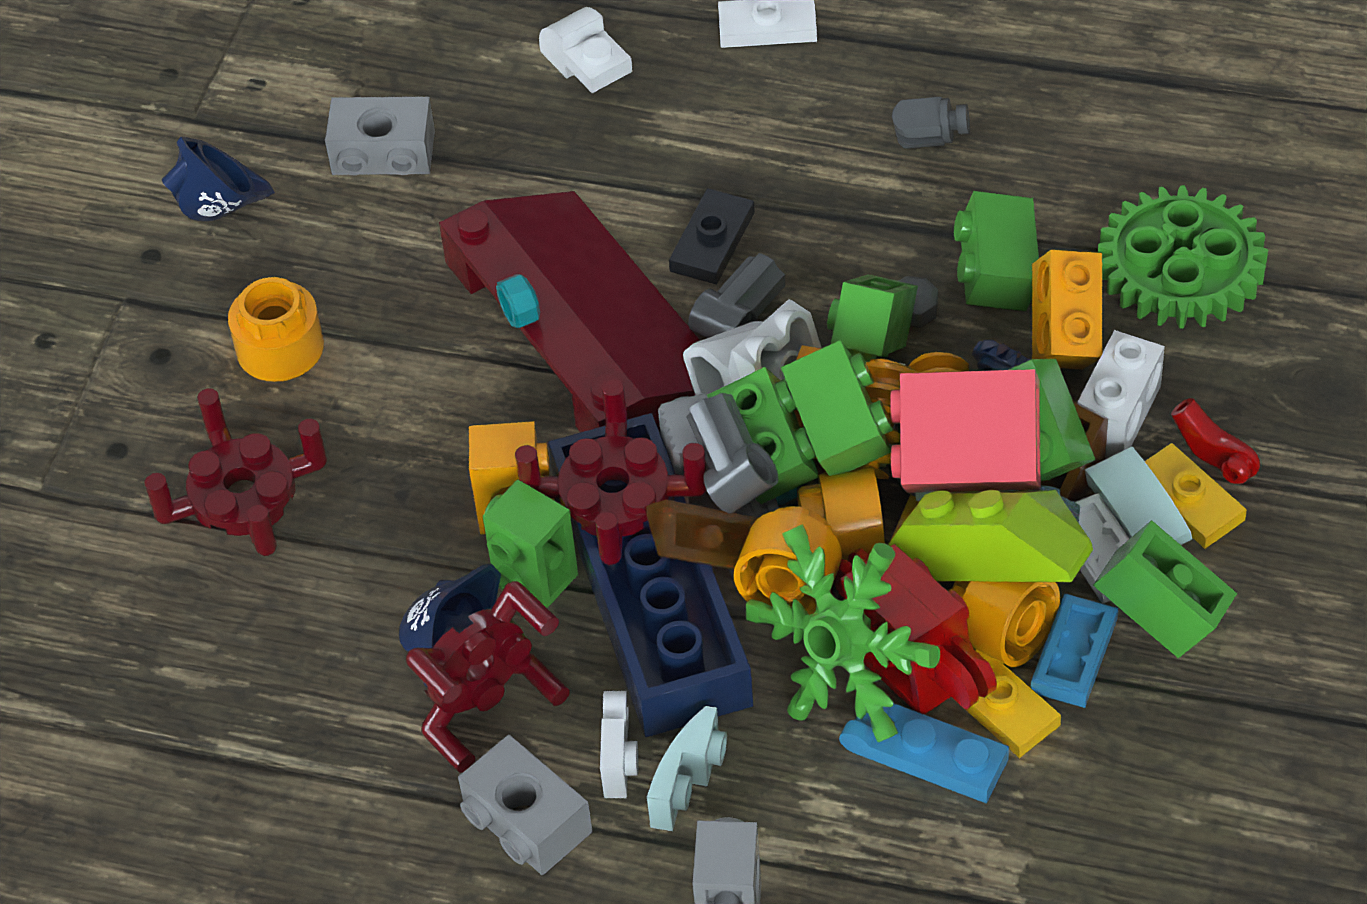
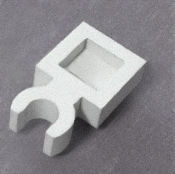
[600,691,638,798]

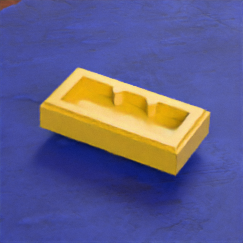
[1145,443,1247,549]
[958,649,1061,758]

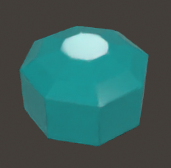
[496,274,540,328]

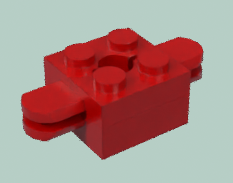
[833,544,997,715]

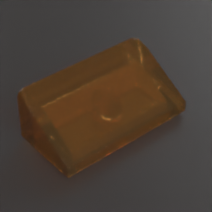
[646,500,758,570]

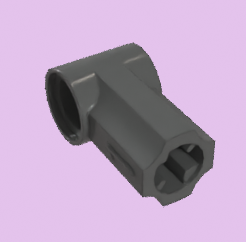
[688,253,786,338]
[686,393,779,513]

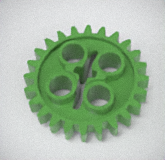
[1098,185,1268,329]

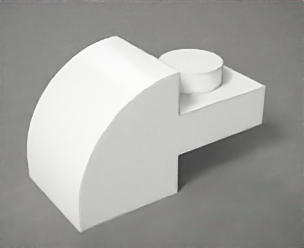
[539,7,633,93]

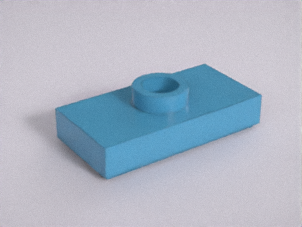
[1031,593,1118,708]

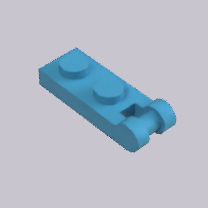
[839,703,1009,804]

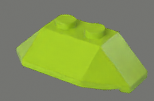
[888,490,1093,582]

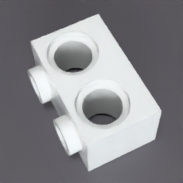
[1078,330,1165,458]

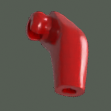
[1171,398,1260,484]

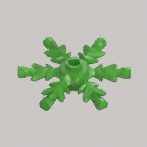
[746,524,940,742]

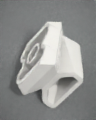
[683,299,821,395]

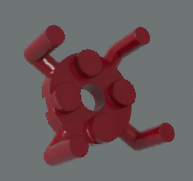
[515,379,706,565]
[144,388,327,556]
[406,581,570,773]

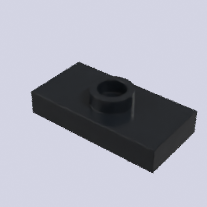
[669,188,755,285]

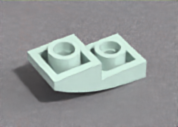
[1085,447,1192,545]
[647,706,727,831]

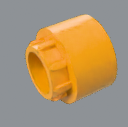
[228,277,324,382]
[797,467,885,560]
[733,506,842,615]
[952,581,1060,667]

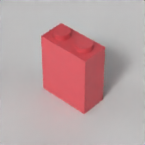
[890,369,1041,493]

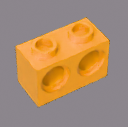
[1032,250,1102,369]

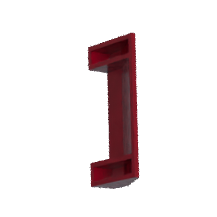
[439,191,700,433]

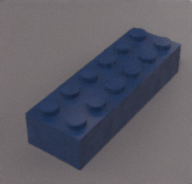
[548,413,753,738]

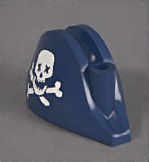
[162,136,275,221]
[399,564,501,687]

